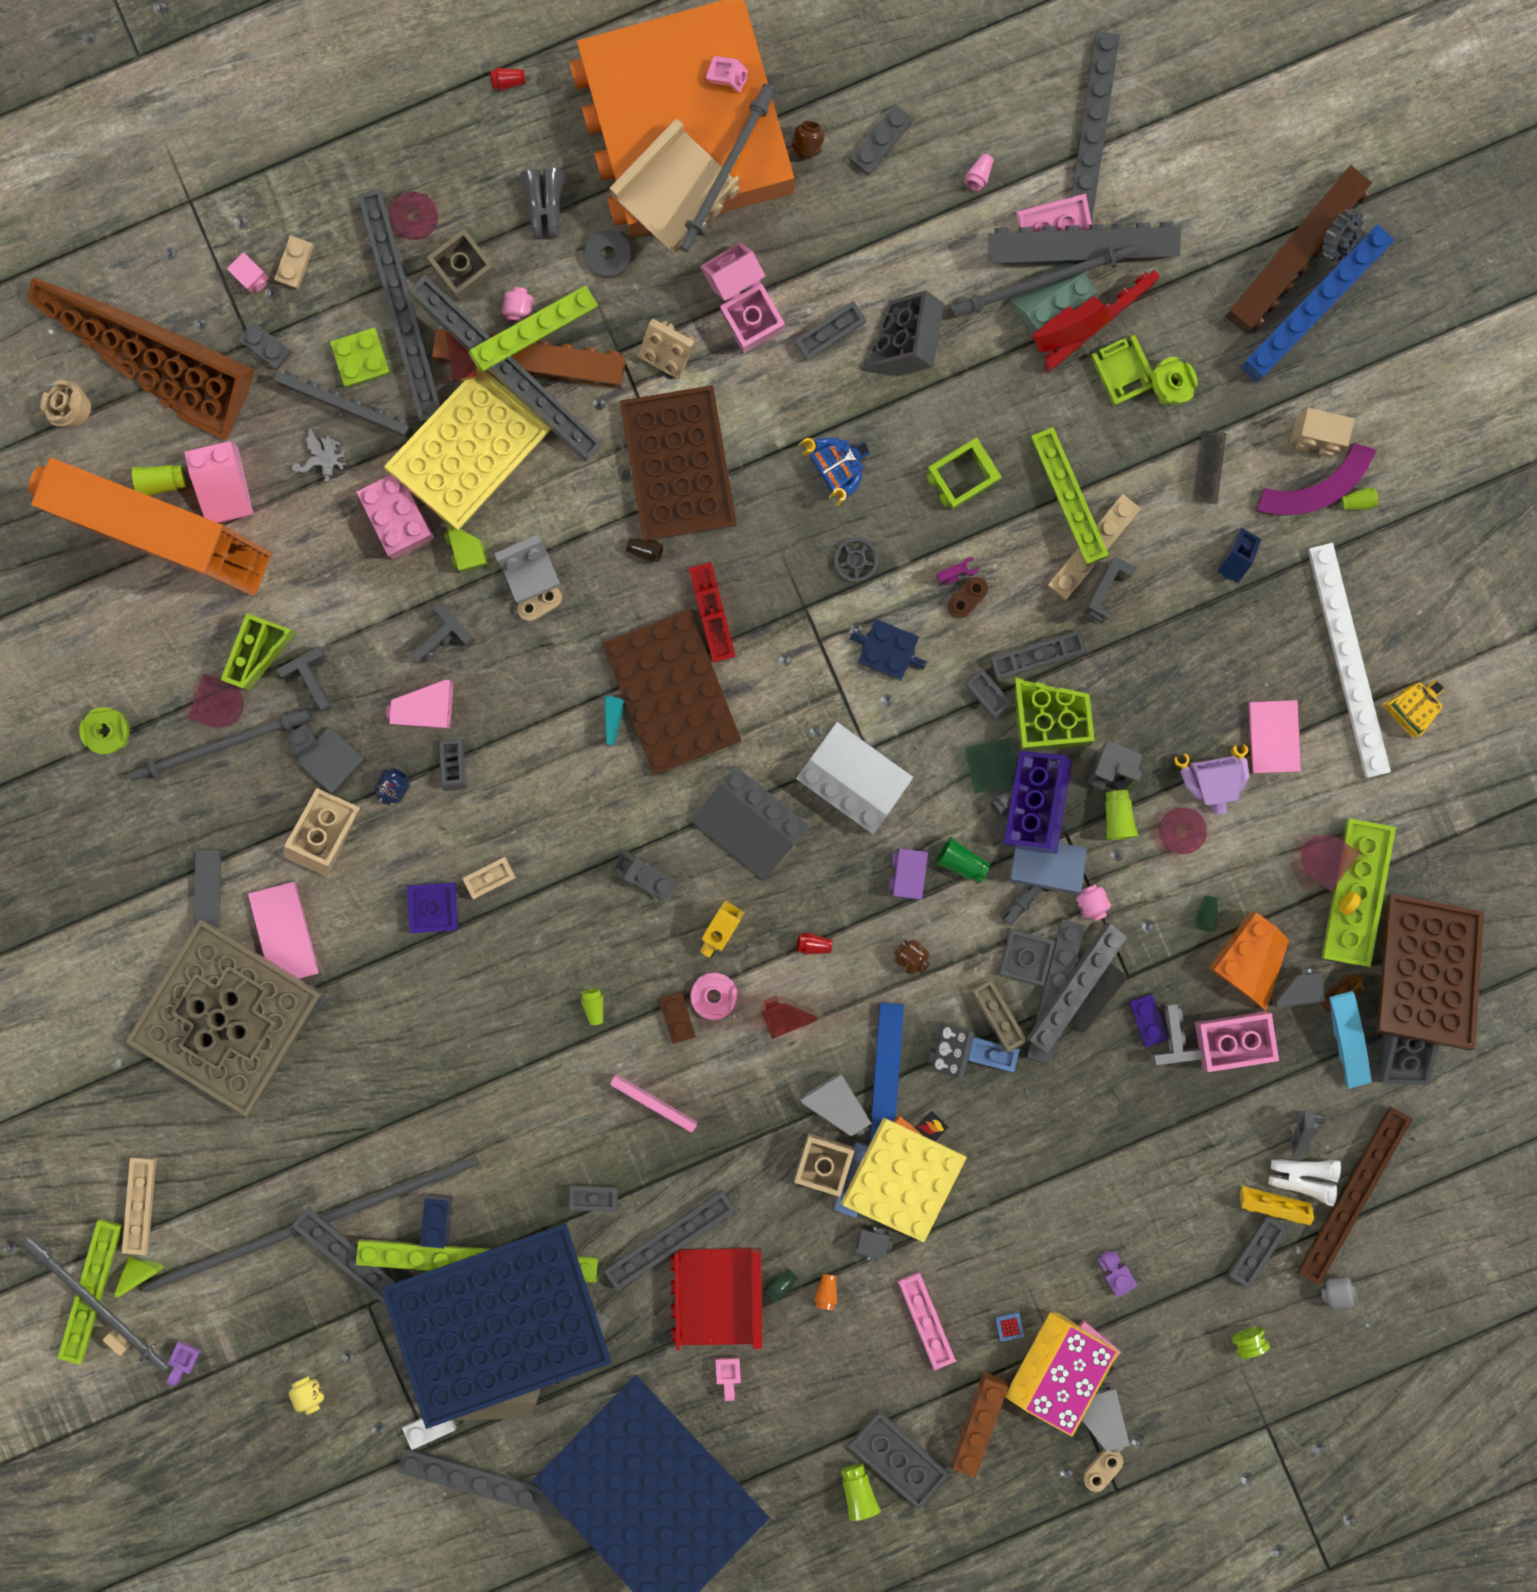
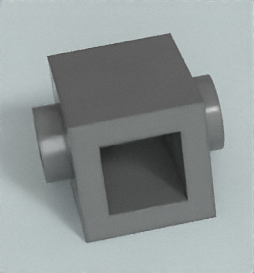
[856,1225,893,1261]

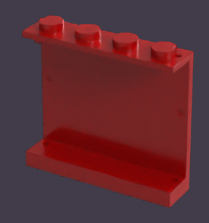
[670,1248,763,1350]

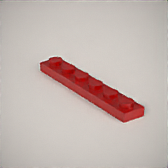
[1042,270,1160,374]

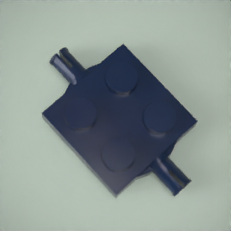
[849,619,927,681]

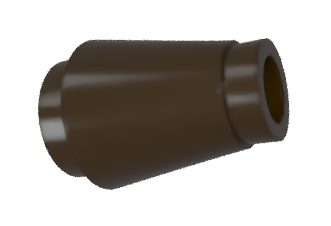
[626,538,663,563]

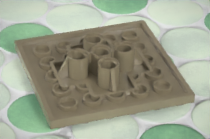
[126,919,323,1117]

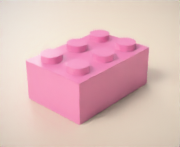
[357,475,435,559]
[1195,1011,1279,1072]

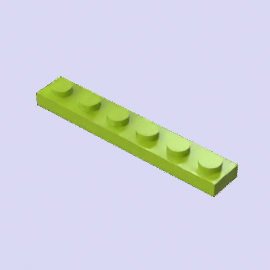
[468,285,599,373]
[1031,427,1109,566]
[57,1219,123,1365]

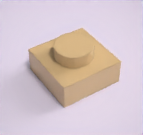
[102,1329,132,1356]

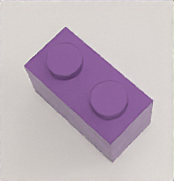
[889,848,928,900]

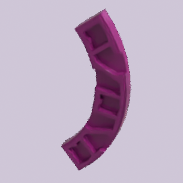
[1256,443,1376,516]

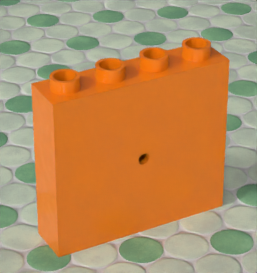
[569,0,795,238]
[28,457,272,596]

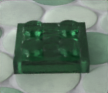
[965,737,1017,794]

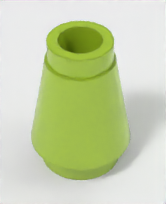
[1341,486,1379,511]
[580,989,604,1025]

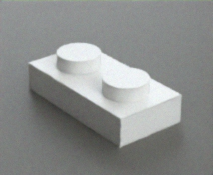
[402,1417,457,1450]

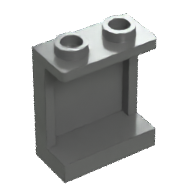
[1081,556,1137,624]

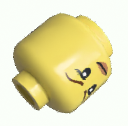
[288,1376,324,1415]

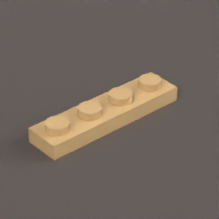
[122,1156,156,1255]

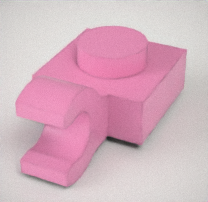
[716,1357,741,1401]

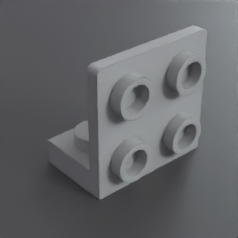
[494,534,560,604]

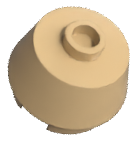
[41,380,91,427]

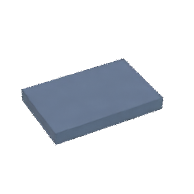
[1010,843,1087,895]

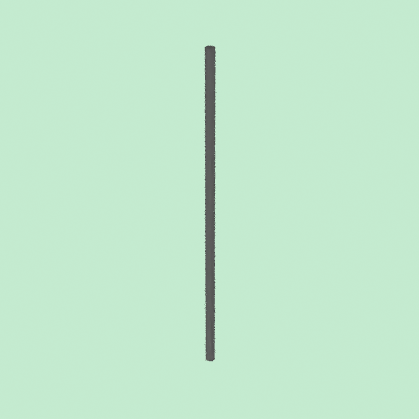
[142,1156,479,1293]

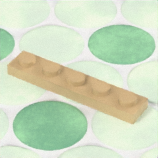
[1047,494,1141,600]

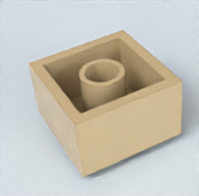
[1289,408,1355,457]
[794,1133,854,1197]

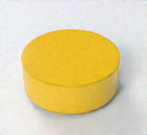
[1338,891,1361,916]

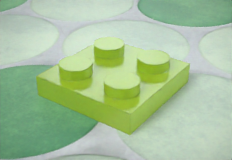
[330,327,391,388]

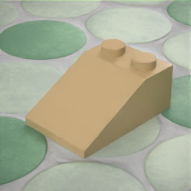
[283,788,360,877]

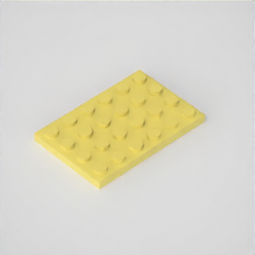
[384,368,551,532]

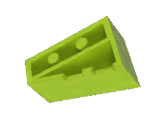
[221,613,297,690]

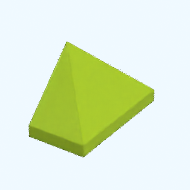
[114,1256,164,1298]

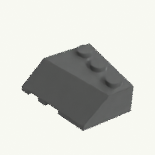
[861,290,944,377]

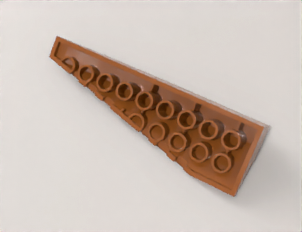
[27,278,255,440]

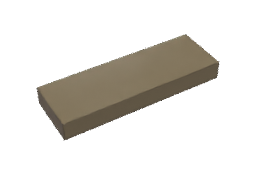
[970,979,1028,1054]

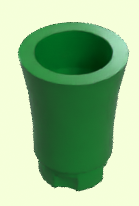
[935,836,990,884]

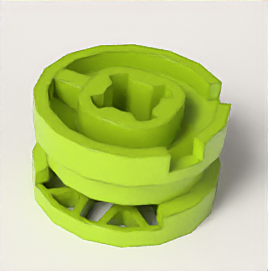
[1231,1327,1270,1359]

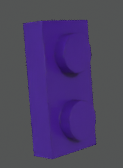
[1129,994,1168,1047]

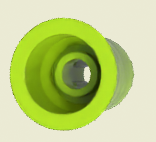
[132,464,187,496]
[1105,790,1139,841]
[841,1464,881,1521]

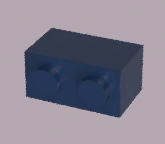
[420,1193,453,1249]

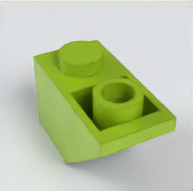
[444,524,489,573]

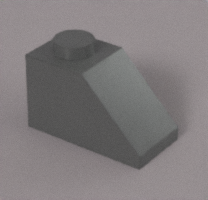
[1271,968,1325,1007]

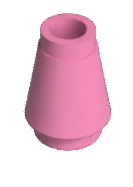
[965,154,994,191]

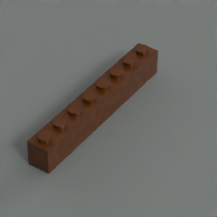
[1225,165,1372,334]

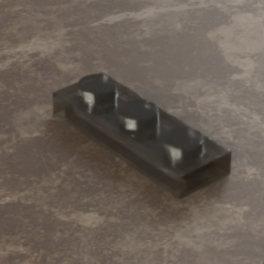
[1192,430,1226,505]
[1070,963,1128,1033]

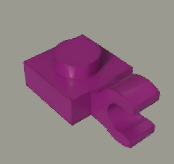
[935,557,979,586]

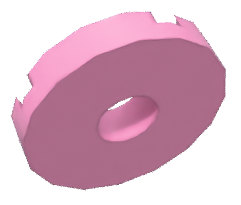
[690,972,738,1020]

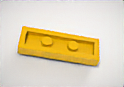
[1239,1186,1314,1225]

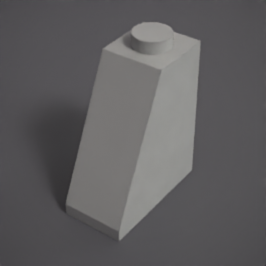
[800,1072,871,1136]
[1082,1383,1130,1452]

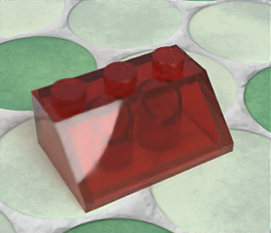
[761,995,817,1039]

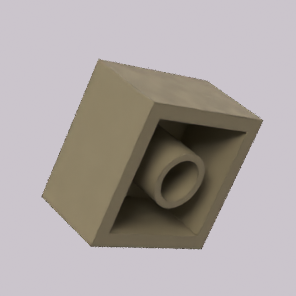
[427,228,497,302]

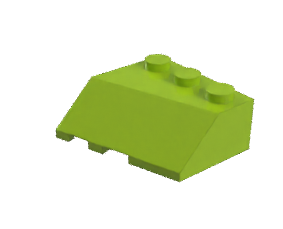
[1015,677,1095,751]

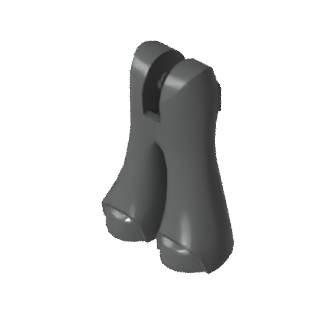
[520,168,566,239]

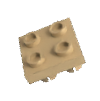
[638,319,695,380]

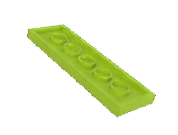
[1321,818,1396,967]

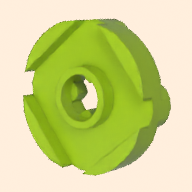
[1150,357,1197,406]
[79,707,130,755]

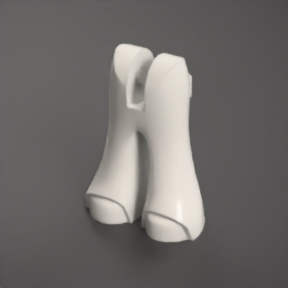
[1268,1159,1341,1206]

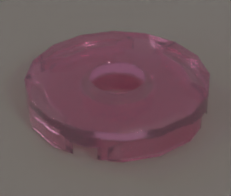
[390,191,438,240]
[1159,807,1207,854]

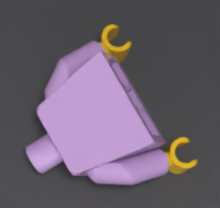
[1174,745,1249,815]

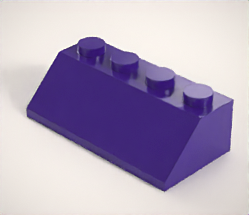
[1004,750,1072,854]

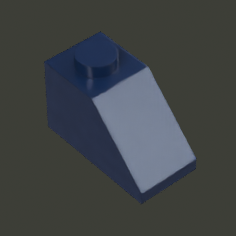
[1217,527,1262,583]

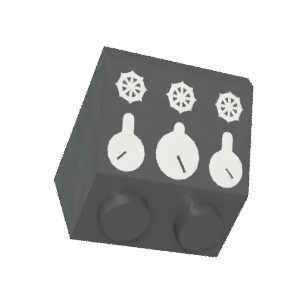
[928,1022,974,1080]

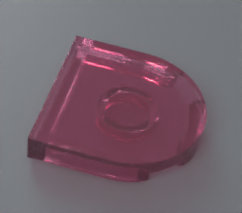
[188,674,244,728]
[1301,834,1360,892]

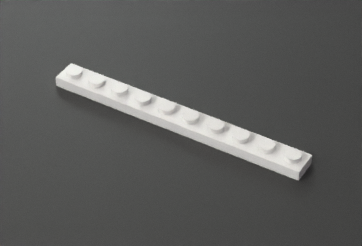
[1308,543,1391,778]

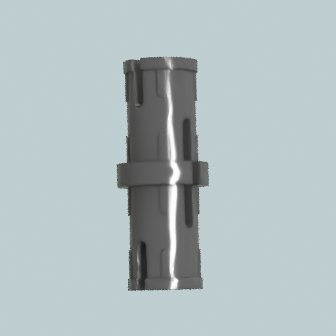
[1000,885,1042,926]

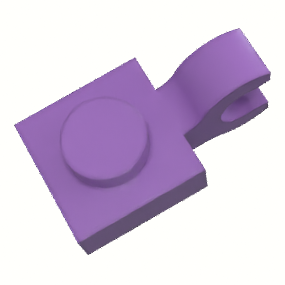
[166,1340,202,1387]

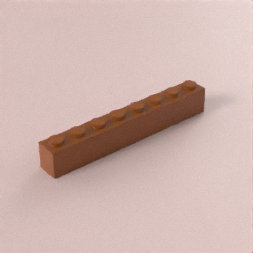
[432,328,626,389]

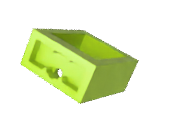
[926,437,1002,511]

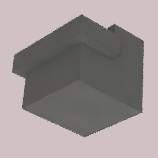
[1086,740,1143,791]

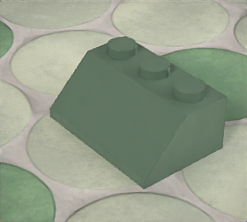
[1009,260,1098,334]

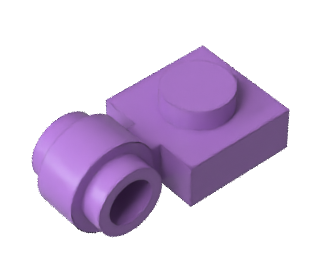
[1098,1250,1138,1298]

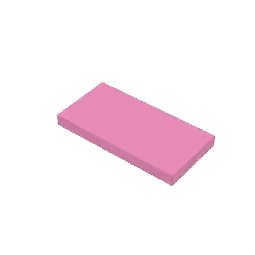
[248,882,319,978]

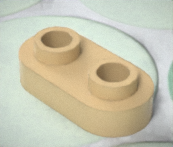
[518,587,562,622]
[1083,1449,1123,1492]

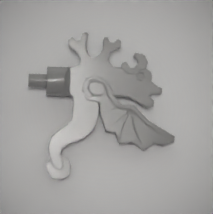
[292,429,346,482]

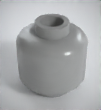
[1321,1277,1358,1310]

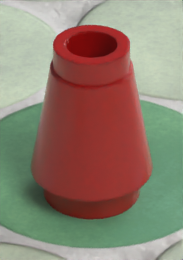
[490,67,526,92]
[796,932,832,955]

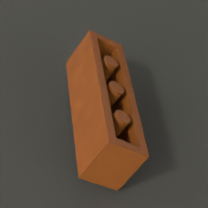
[951,1372,1008,1478]

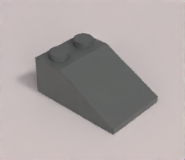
[1381,1034,1439,1085]

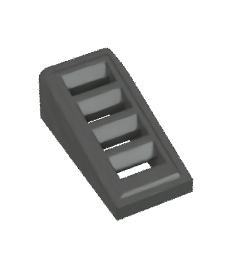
[439,739,468,791]

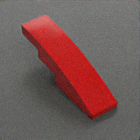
[688,561,736,663]

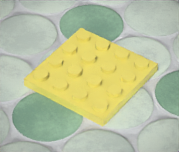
[841,1117,967,1242]

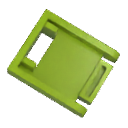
[1090,334,1153,407]

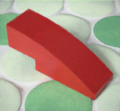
[1031,296,1110,353]

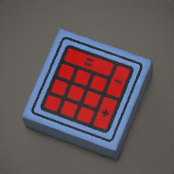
[995,1312,1024,1342]

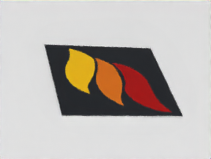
[916,1111,949,1141]

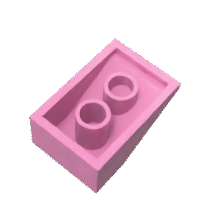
[184,441,254,523]

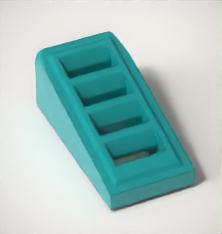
[604,695,625,747]

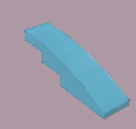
[1329,991,1372,1089]

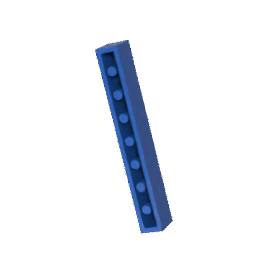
[1240,224,1395,383]

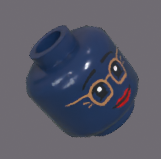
[374,768,410,805]

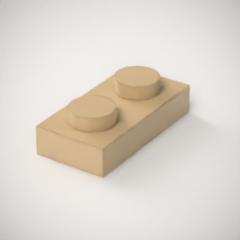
[274,236,314,290]
[462,857,516,899]

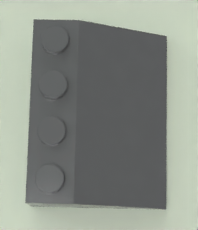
[691,765,809,880]

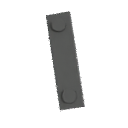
[989,630,1087,681]

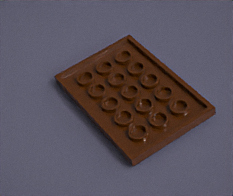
[620,385,737,540]
[602,609,742,776]
[1376,894,1484,1051]

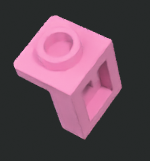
[706,56,748,92]

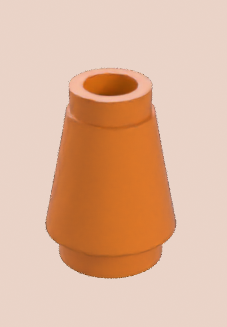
[814,1274,837,1310]

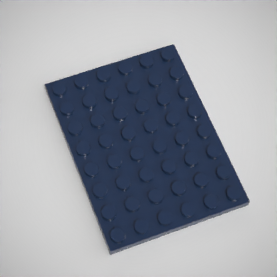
[381,1223,612,1429]
[532,1375,770,1592]

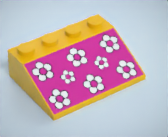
[1005,1312,1119,1436]

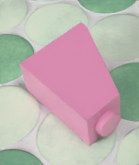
[386,680,454,729]

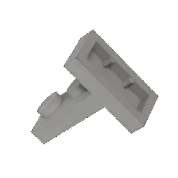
[1151,1003,1203,1065]

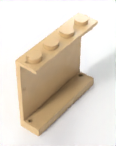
[610,118,740,254]

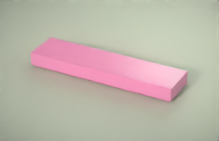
[610,1074,698,1132]
[897,1272,956,1371]

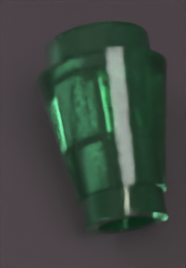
[1194,896,1219,932]
[762,1268,798,1304]

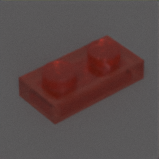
[446,333,478,382]

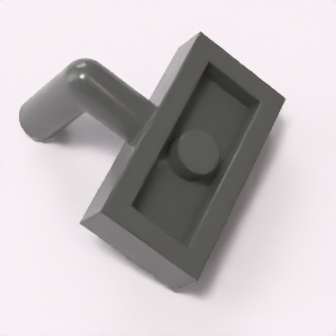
[1291,1110,1326,1161]

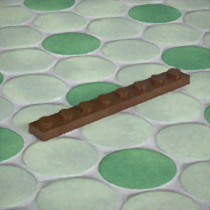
[1297,1106,1413,1285]

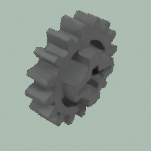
[1322,208,1364,262]

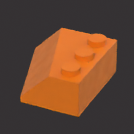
[1208,911,1289,1011]

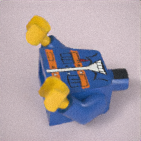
[798,438,870,506]

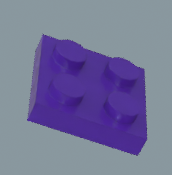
[407,882,459,933]

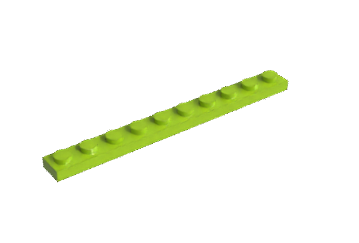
[356,1239,598,1283]

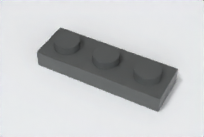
[850,104,913,176]
[795,301,867,362]
[1228,1214,1288,1289]

